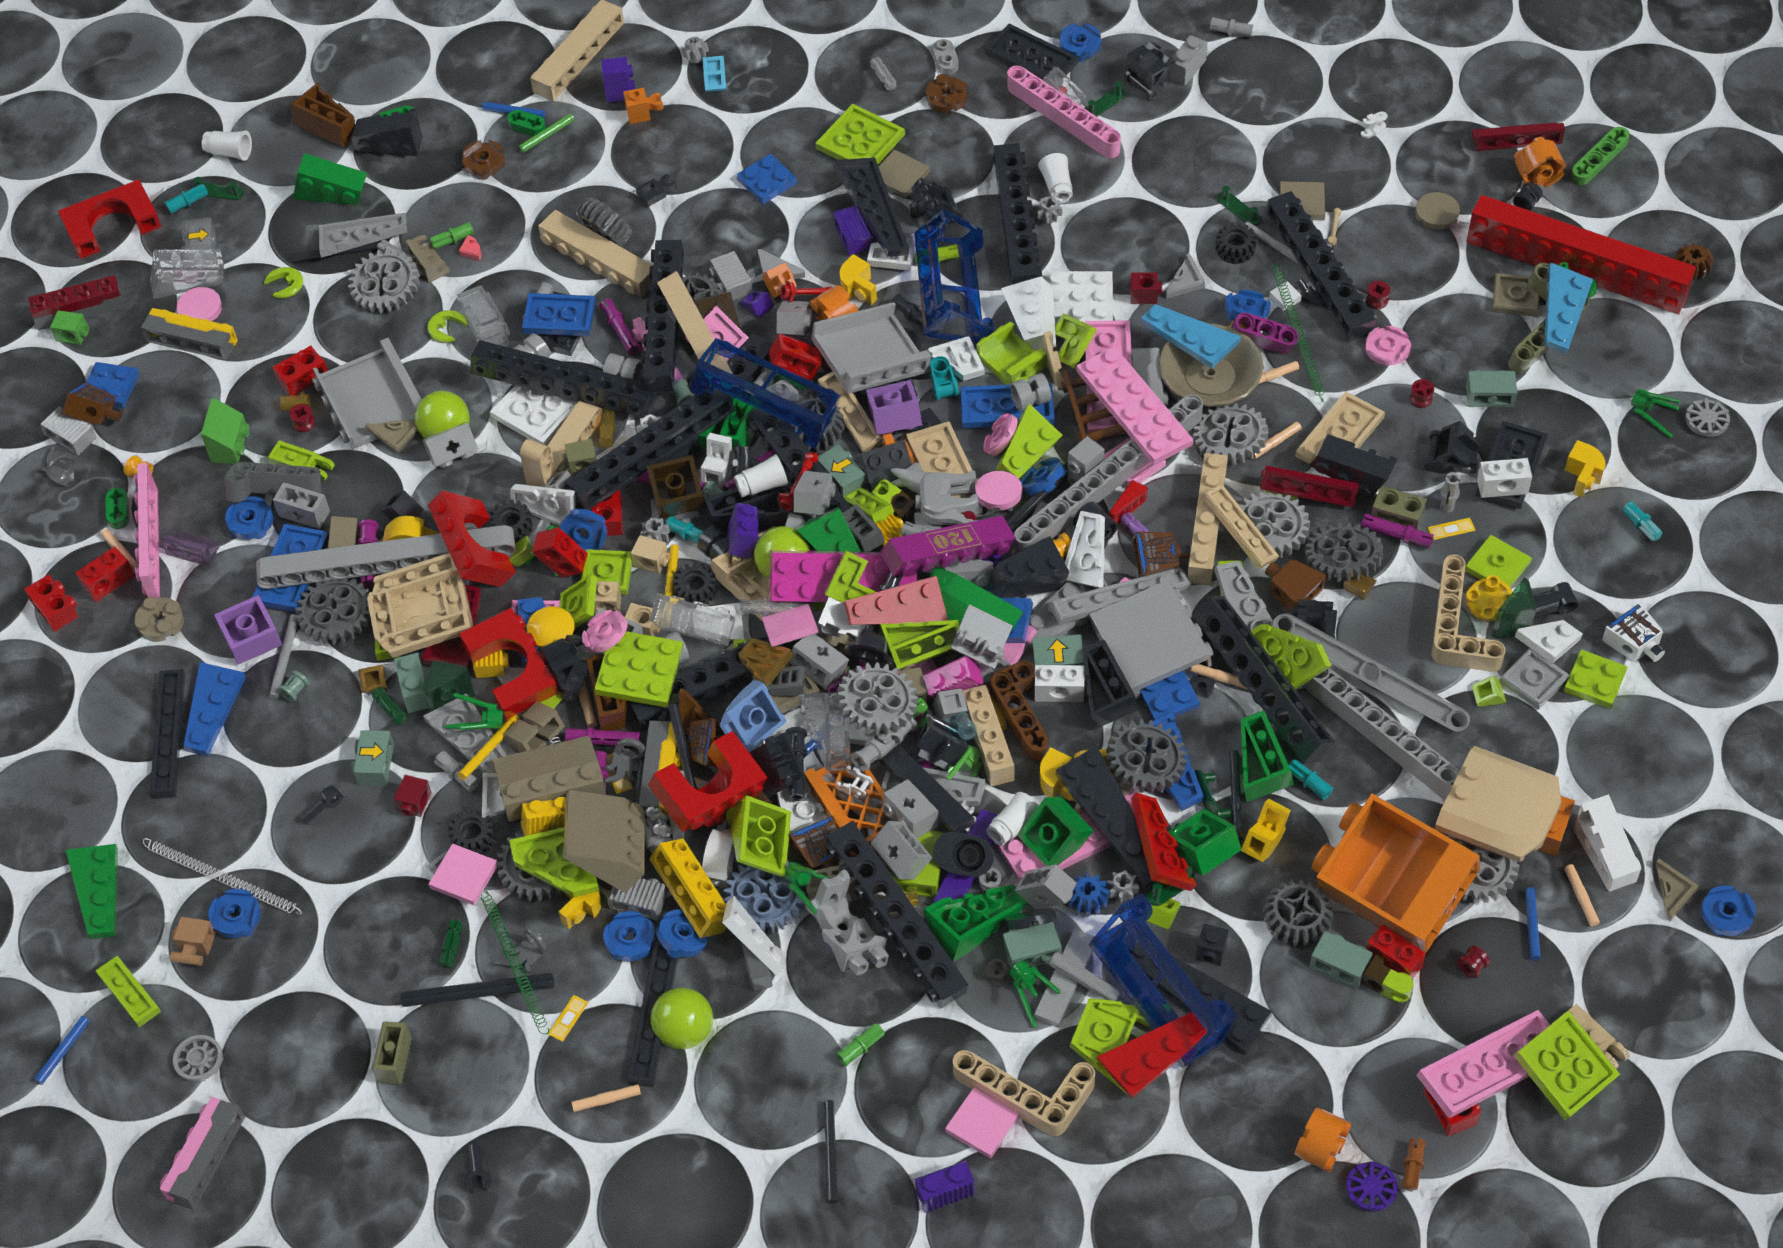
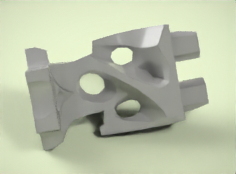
[806,870,889,976]

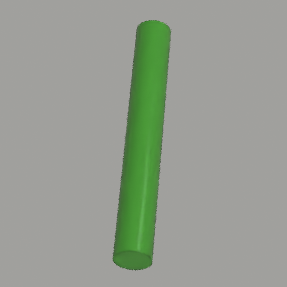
[519,114,574,153]

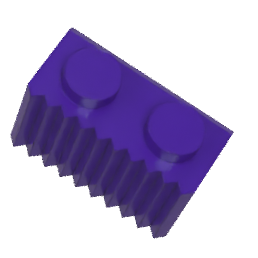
[601,56,635,102]
[833,205,876,256]
[728,503,758,558]
[915,1160,975,1214]

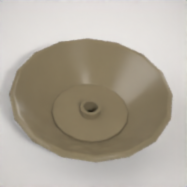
[1159,324,1264,407]

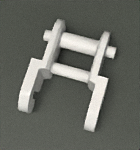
[1361,112,1388,138]
[835,765,874,797]
[645,806,672,837]

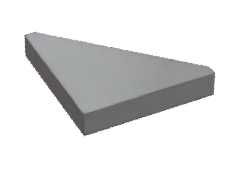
[758,249,805,285]
[1165,254,1205,299]

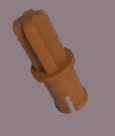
[1402,1137,1426,1192]

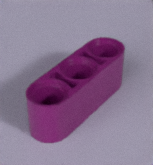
[1231,313,1298,354]

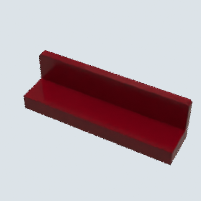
[1472,122,1565,151]
[1260,465,1358,507]

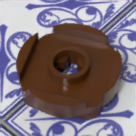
[926,74,968,113]
[462,140,506,180]

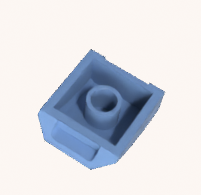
[720,680,787,752]

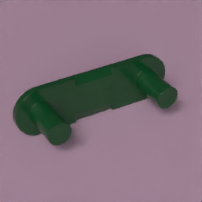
[1084,81,1126,117]
[193,177,244,200]
[1217,186,1261,226]
[1194,769,1231,818]
[1146,864,1196,906]

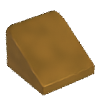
[1343,574,1377,600]
[358,665,387,693]

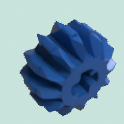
[1068,872,1109,917]

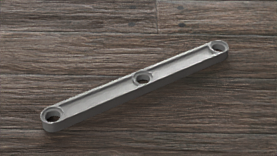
[1273,613,1470,732]

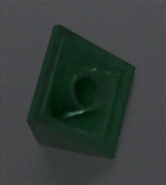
[1492,577,1537,639]
[422,660,475,713]

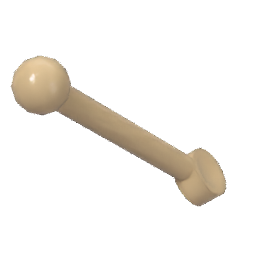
[1328,208,1341,245]

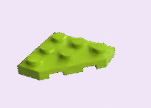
[1251,624,1332,700]
[509,827,599,897]

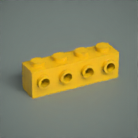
[650,839,727,938]

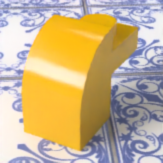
[840,254,877,305]
[1565,440,1605,498]
[383,516,440,541]
[1040,747,1076,802]
[1241,799,1291,862]
[559,891,602,929]

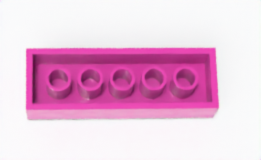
[769,550,917,602]

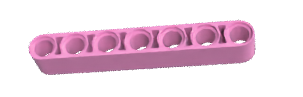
[1007,66,1121,158]

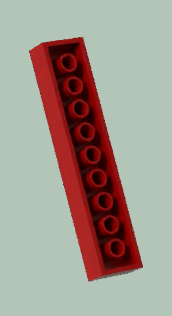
[1466,195,1696,315]

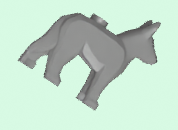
[891,462,978,526]

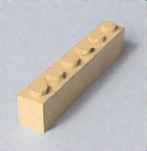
[530,0,624,102]
[538,210,653,298]
[1188,453,1228,586]

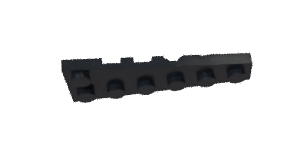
[833,157,910,257]
[1055,746,1157,889]
[1123,935,1272,1055]

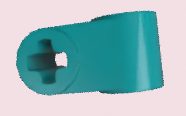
[930,356,959,401]

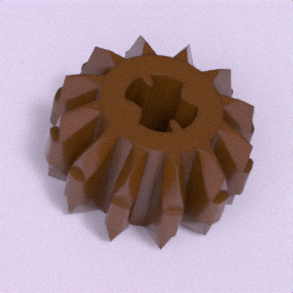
[1675,242,1714,280]

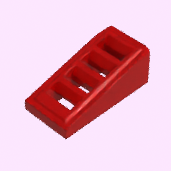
[1109,480,1148,524]

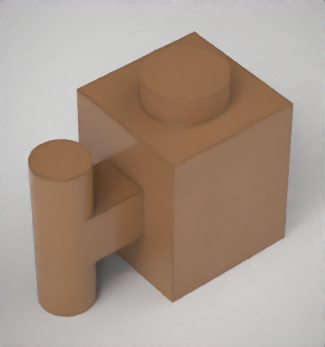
[170,917,216,966]

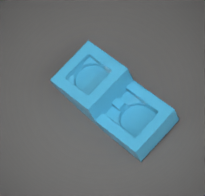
[703,56,726,92]

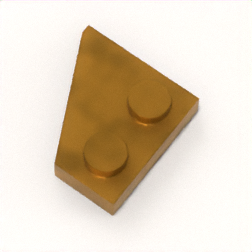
[738,638,793,687]

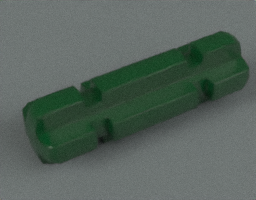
[371,687,407,726]
[439,919,463,968]

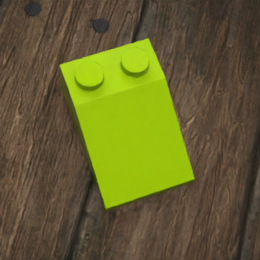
[731,795,791,877]

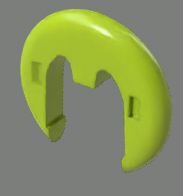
[264,267,303,299]
[427,310,467,343]

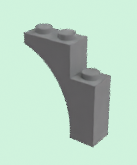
[914,513,994,587]

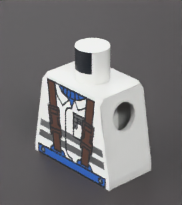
[1602,603,1665,662]

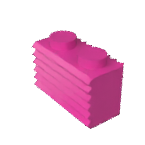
[923,656,983,697]

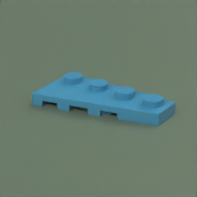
[1544,263,1593,354]
[1141,304,1241,369]

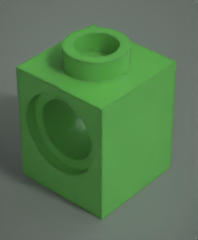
[50,311,89,345]

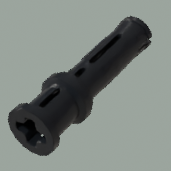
[785,727,807,801]

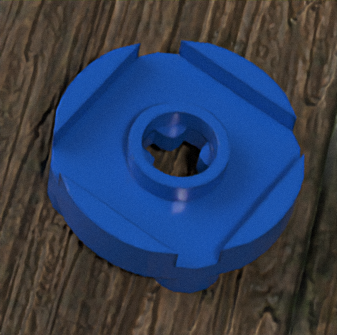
[1059,23,1101,62]
[1225,290,1271,321]
[1020,457,1067,496]
[225,496,274,539]
[560,509,607,551]
[1701,885,1756,936]
[208,889,261,938]
[657,910,709,958]
[603,911,656,961]

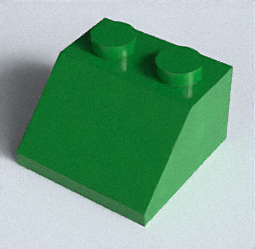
[1017,797,1094,866]
[1168,809,1241,876]

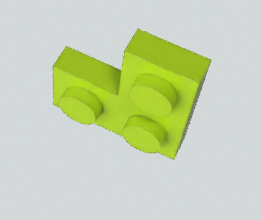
[1055,313,1097,369]
[825,550,876,603]

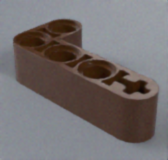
[990,661,1049,761]

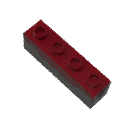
[28,275,125,330]

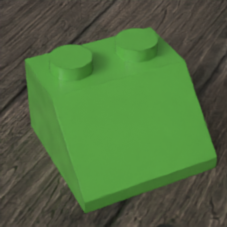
[201,398,250,464]

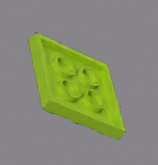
[816,103,905,164]
[595,631,683,708]
[1513,1010,1620,1120]

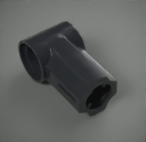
[1526,582,1579,617]

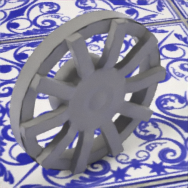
[1685,398,1730,437]
[173,1035,223,1082]

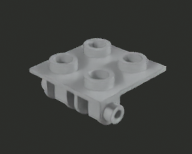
[951,605,1012,669]

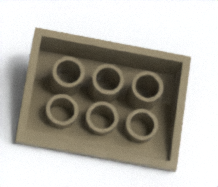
[493,736,606,822]
[563,790,645,893]

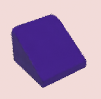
[740,290,774,318]

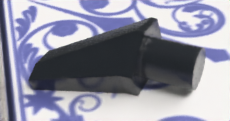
[1295,278,1325,307]

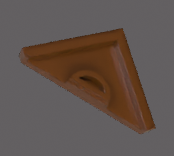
[678,689,712,733]

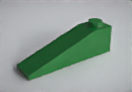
[928,567,1023,632]
[923,884,1029,962]

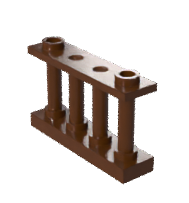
[1060,369,1132,443]

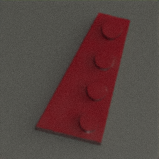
[421,584,482,675]

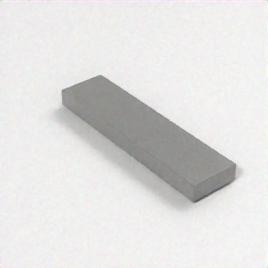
[1034,929,1098,1028]

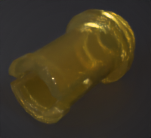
[280,392,311,410]

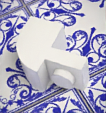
[701,433,735,490]
[702,829,735,881]

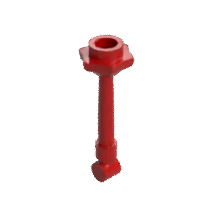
[781,281,832,302]
[778,453,818,511]

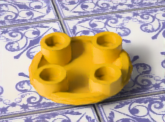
[1466,575,1515,622]
[527,606,575,650]

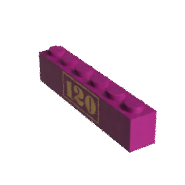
[880,516,1016,576]

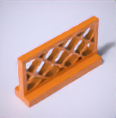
[804,751,892,858]

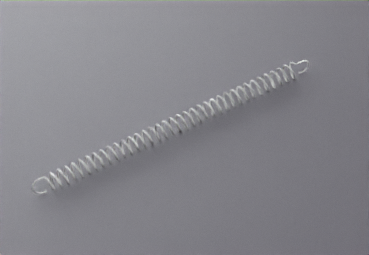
[143,838,302,914]

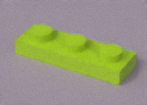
[843,487,894,523]
[96,956,161,1027]

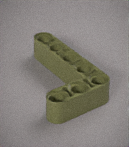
[1508,263,1589,373]

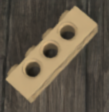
[962,685,1014,787]

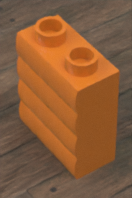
[1311,793,1480,953]

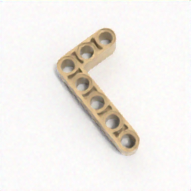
[520,401,602,487]
[1431,555,1506,672]
[953,1050,1095,1136]

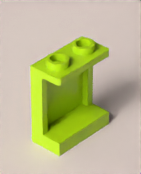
[977,322,1047,385]
[888,830,945,898]

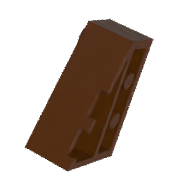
[290,83,355,147]
[586,654,629,731]

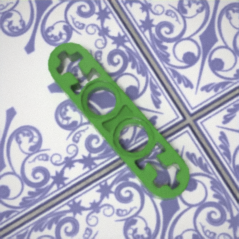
[1571,127,1630,185]

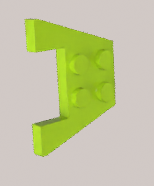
[1069,998,1170,1099]

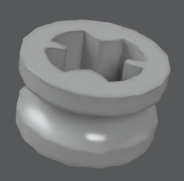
[979,867,1002,892]

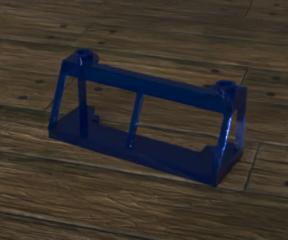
[914,209,994,343]
[690,338,841,449]
[1089,893,1238,1068]

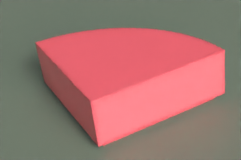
[459,235,482,261]

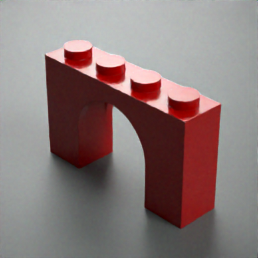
[58,179,162,259]
[428,490,516,587]
[459,608,559,720]
[648,731,768,832]

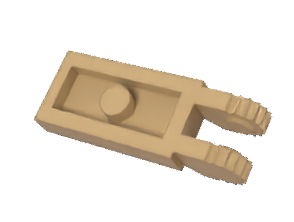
[1569,1004,1630,1069]

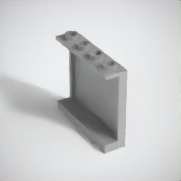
[811,302,931,394]
[312,338,422,450]
[1090,580,1213,699]

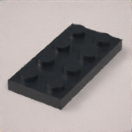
[985,23,1078,88]
[1475,421,1548,509]

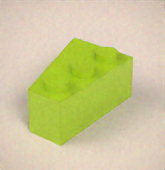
[995,403,1062,480]
[880,620,960,671]

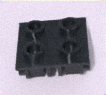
[860,440,912,491]
[750,732,805,798]

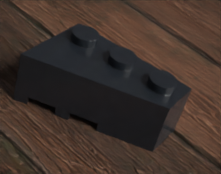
[351,108,423,156]
[1309,434,1398,499]
[704,488,787,532]
[989,536,1070,598]
[1082,639,1138,730]

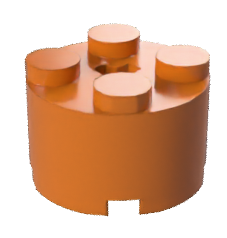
[1514,137,1566,188]
[810,285,859,322]
[1294,1107,1352,1173]

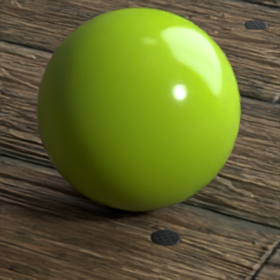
[415,391,470,443]
[754,526,811,580]
[651,987,713,1050]

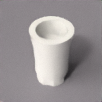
[201,131,252,161]
[1038,153,1073,204]
[734,454,788,497]
[986,792,1038,846]

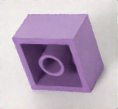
[866,380,922,435]
[214,595,282,665]

